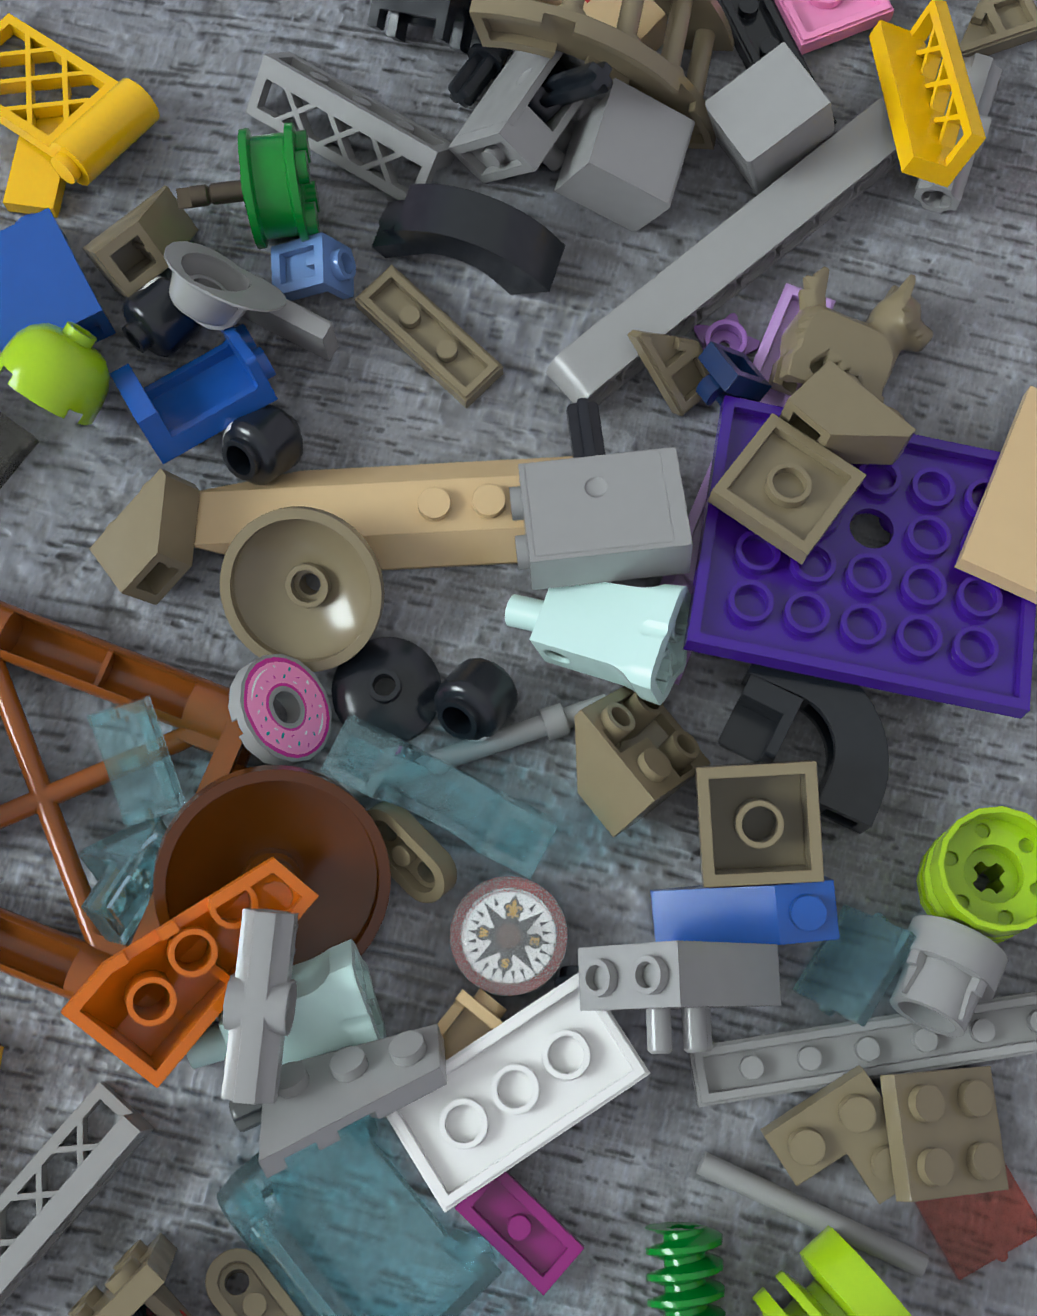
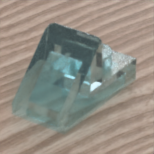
[79,816,167,945]

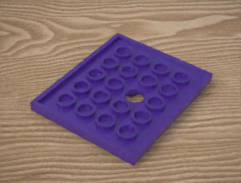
[683,395,1036,719]

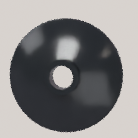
[331,637,441,746]

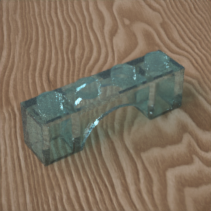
[320,714,557,879]

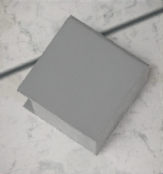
[705,42,836,195]
[554,78,695,231]

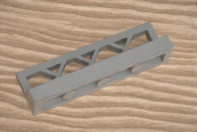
[245,51,455,200]
[0,1081,154,1307]

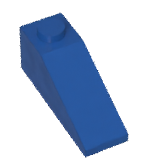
[650,876,840,945]

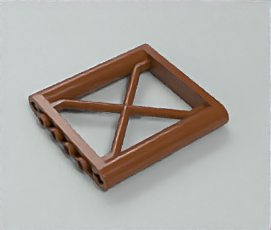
[0,600,252,1000]

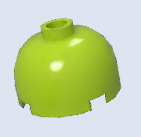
[0,321,110,425]

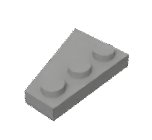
[258,1024,447,1178]

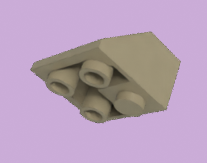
[574,686,711,838]

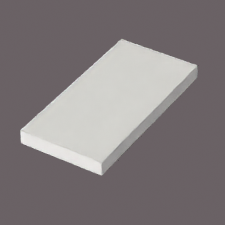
[386,973,651,1213]

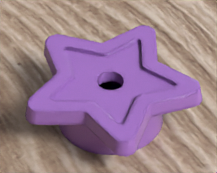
[694,313,761,356]

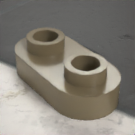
[367,800,457,903]
[205,1248,302,1316]

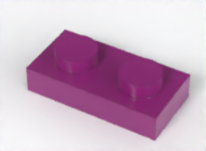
[455,1171,584,1296]

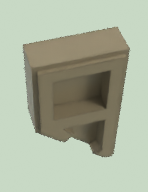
[959,0,1037,57]
[627,330,710,416]

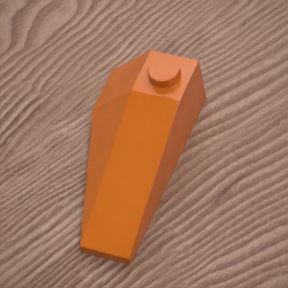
[61,857,319,1088]

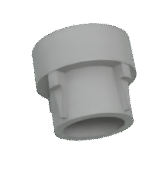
[890,915,1008,1037]

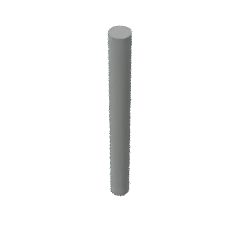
[696,1151,929,1278]

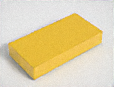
[3,116,67,218]

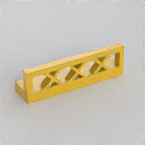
[869,0,986,188]

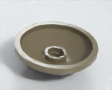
[220,506,385,672]

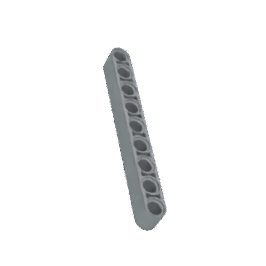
[546,96,899,405]

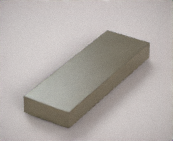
[354,265,504,409]

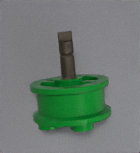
[176,122,320,249]

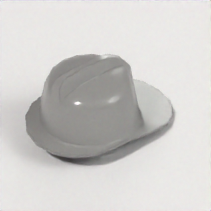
[164,241,286,330]

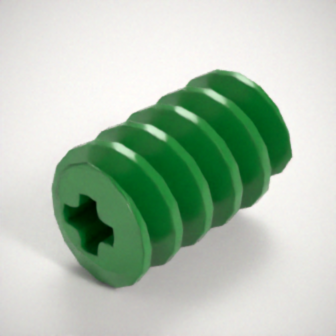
[645,1222,726,1316]

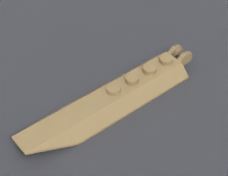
[194,456,573,575]

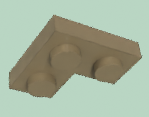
[760,1065,895,1204]

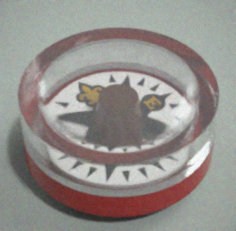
[450,876,568,997]

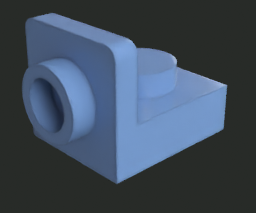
[271,232,356,301]

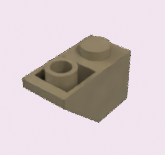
[82,185,198,297]
[779,359,916,465]
[89,468,200,605]

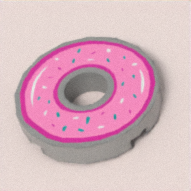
[228,654,332,766]

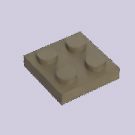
[707,413,866,565]
[880,1066,1009,1202]

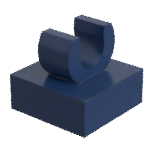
[696,341,772,406]

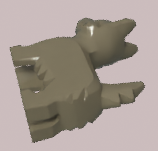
[769,266,934,402]

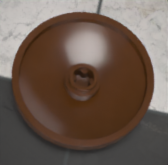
[153,765,391,965]

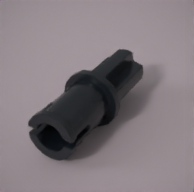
[448,43,513,108]

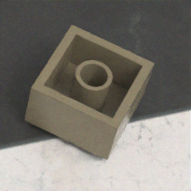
[695,760,824,887]

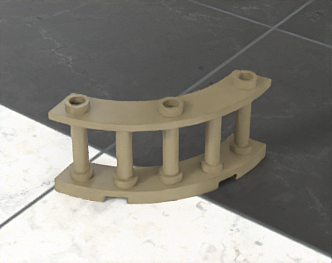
[469,0,735,150]

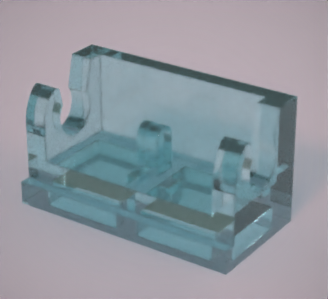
[87,695,186,827]

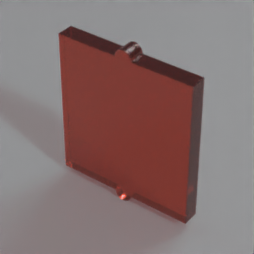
[914,1163,1037,1280]

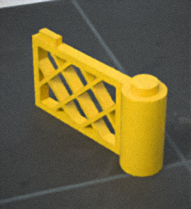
[0,13,160,186]

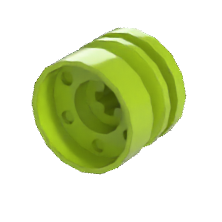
[916,806,1037,944]
[752,1225,912,1316]

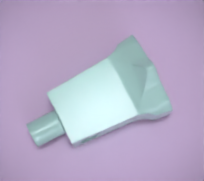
[505,582,691,705]
[186,939,386,1069]

